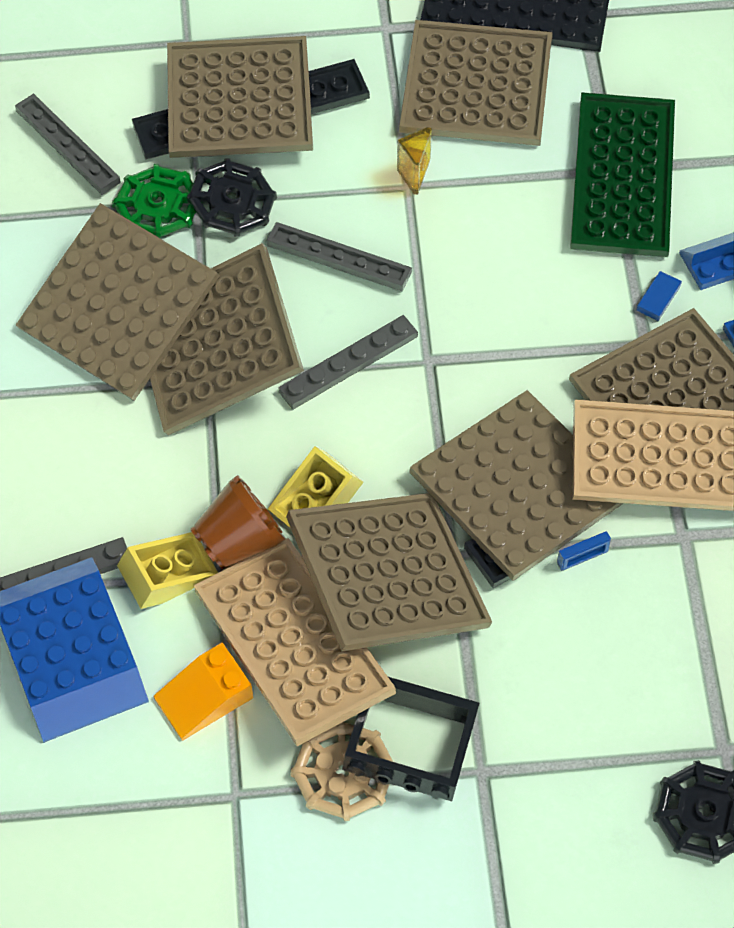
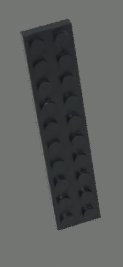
[132,59,370,160]

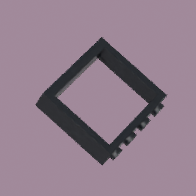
[342,677,480,802]

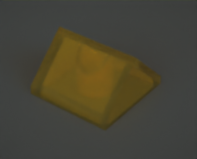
[397,127,432,195]

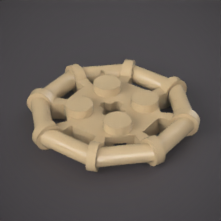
[290,722,393,821]

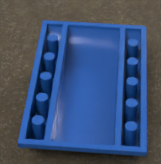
[0,557,149,743]

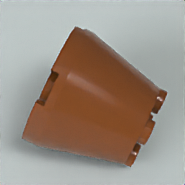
[190,475,286,569]

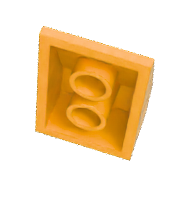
[153,642,253,741]

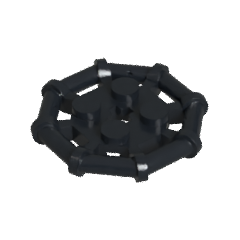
[187,158,277,237]
[652,760,734,864]

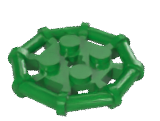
[112,164,203,239]

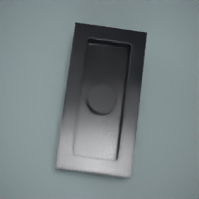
[464,539,510,588]

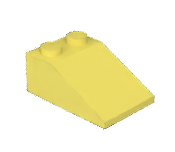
[268,446,364,527]
[117,532,218,609]

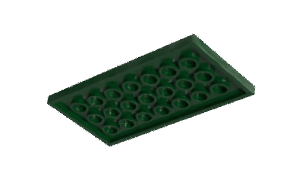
[570,92,675,257]

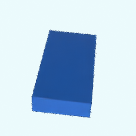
[636,271,682,321]
[557,531,611,571]

